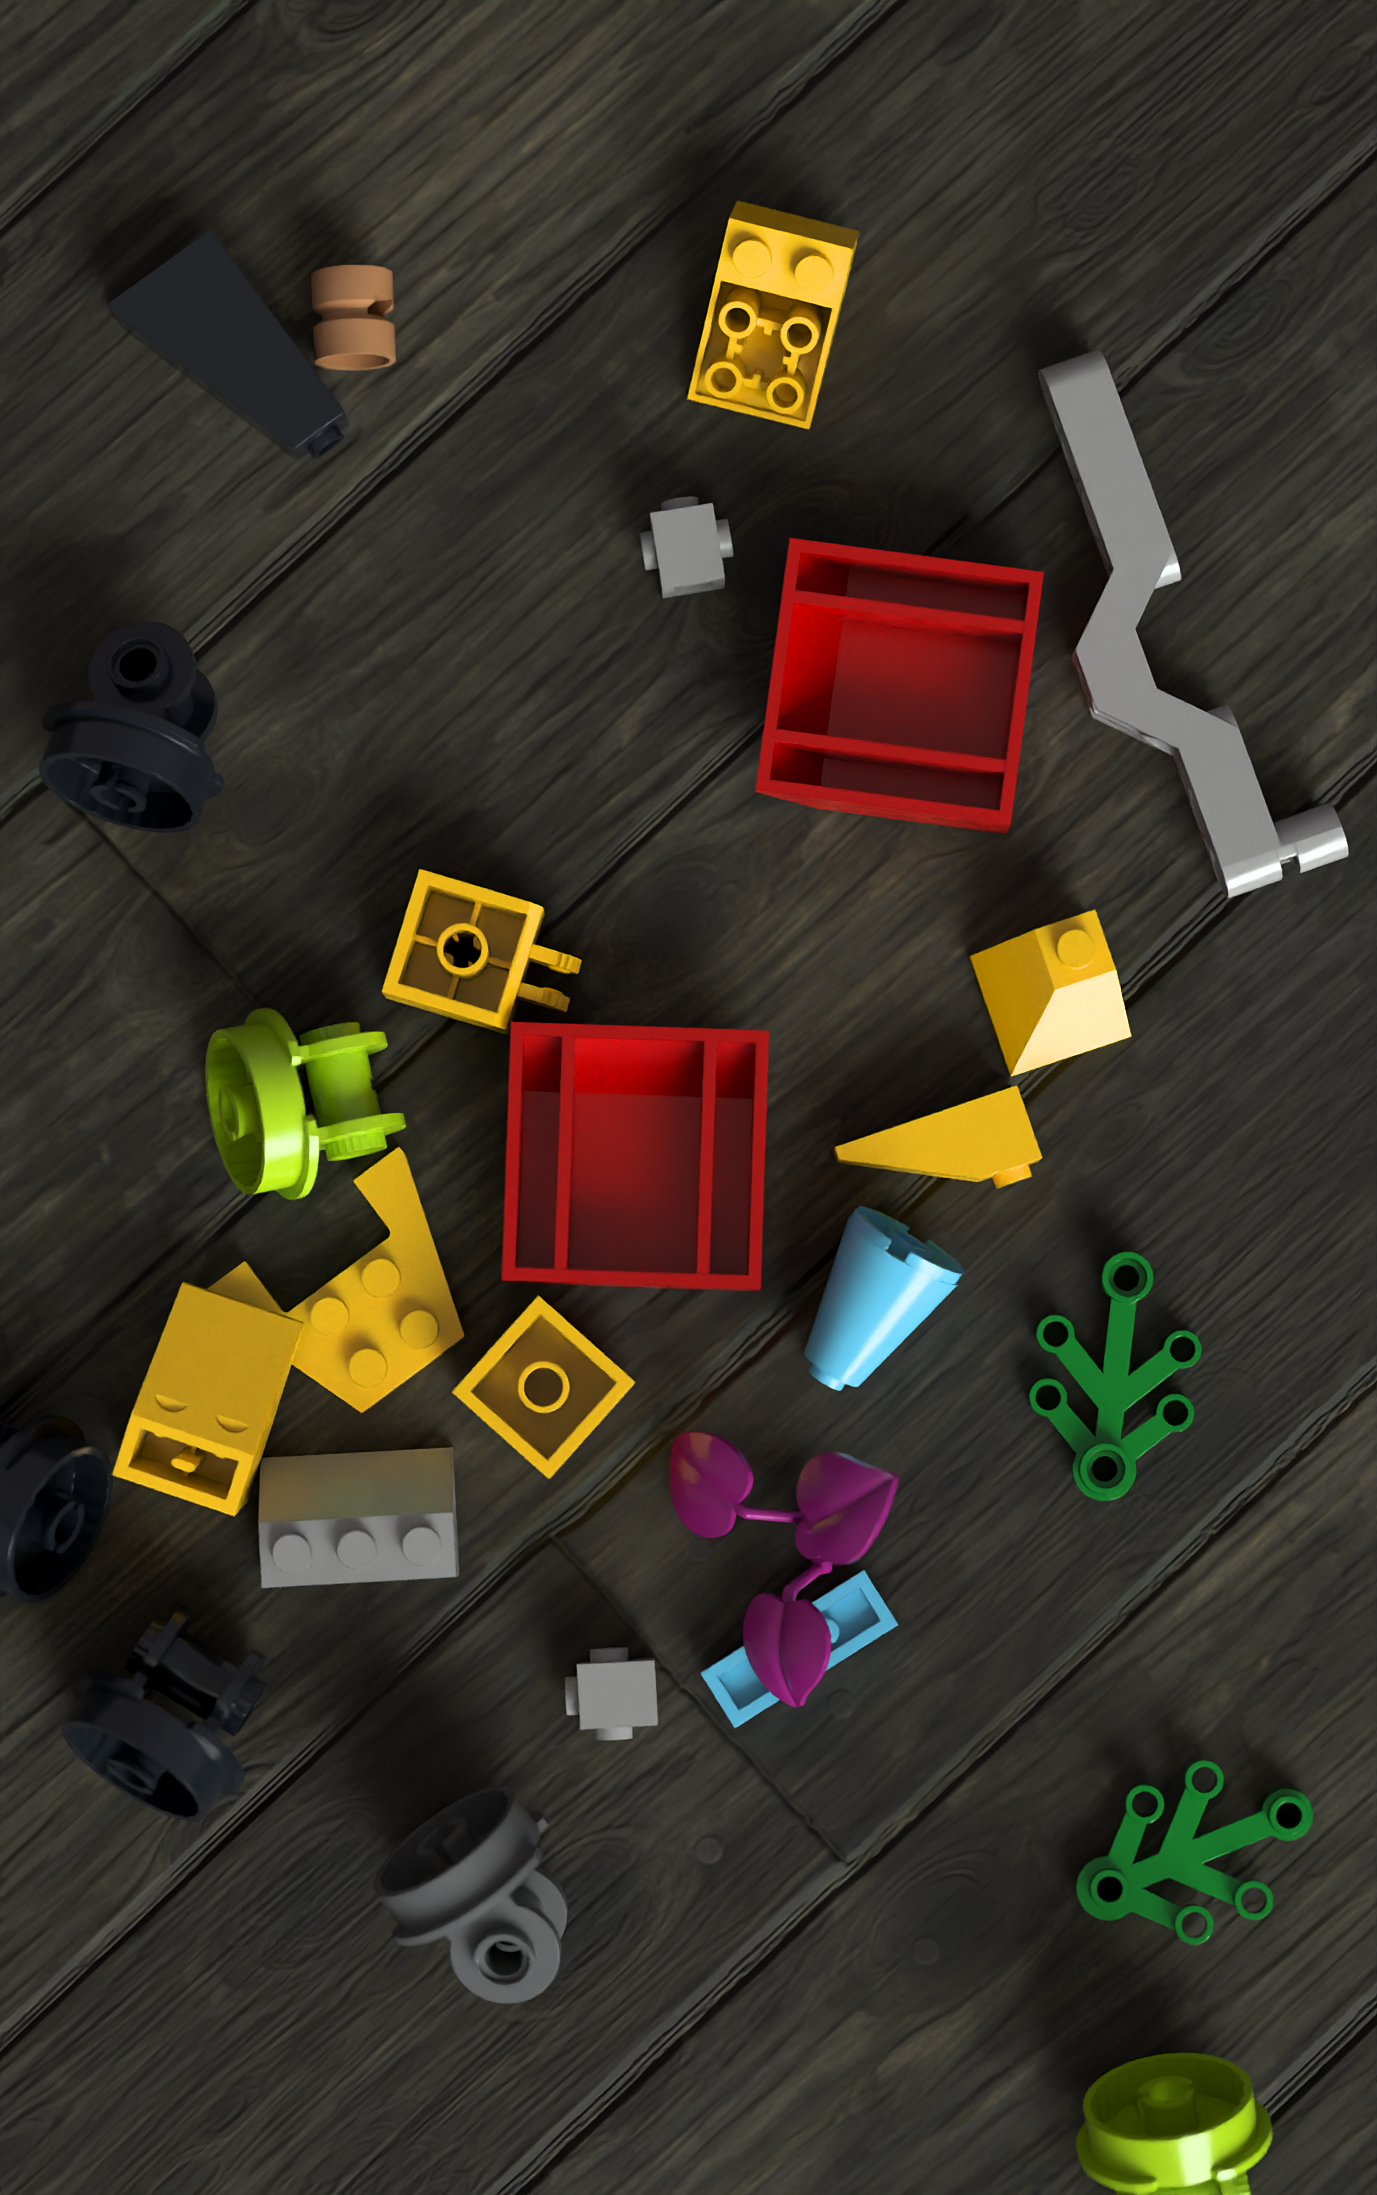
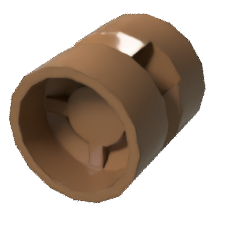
[311,265,396,370]

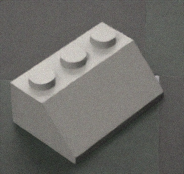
[258,1447,459,1588]

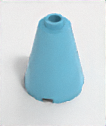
[804,1206,965,1391]

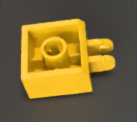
[382,869,582,1035]

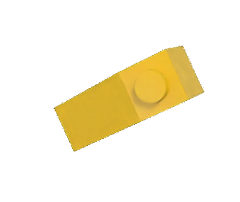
[833,1085,1042,1188]

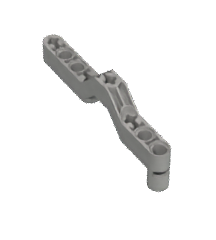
[1038,349,1349,898]

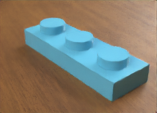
[700,1570,898,1728]

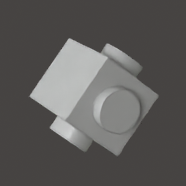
[640,497,733,598]
[565,1647,658,1740]

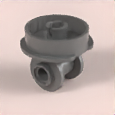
[373,1786,568,2003]

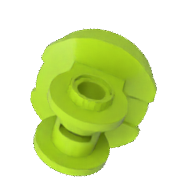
[205,1008,406,1200]
[1076,2053,1272,2195]

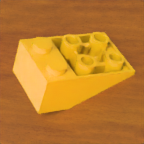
[687,201,859,429]
[112,1282,305,1516]

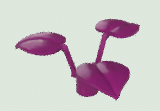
[669,1431,899,1707]

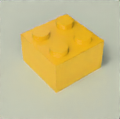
[452,1295,636,1479]

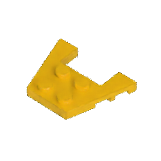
[208,1147,465,1413]

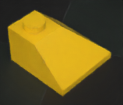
[969,910,1131,1077]

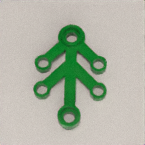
[1028,1252,1202,1501]
[1076,1759,1313,1945]

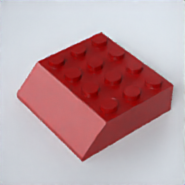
[755,538,1044,834]
[502,1022,769,1291]

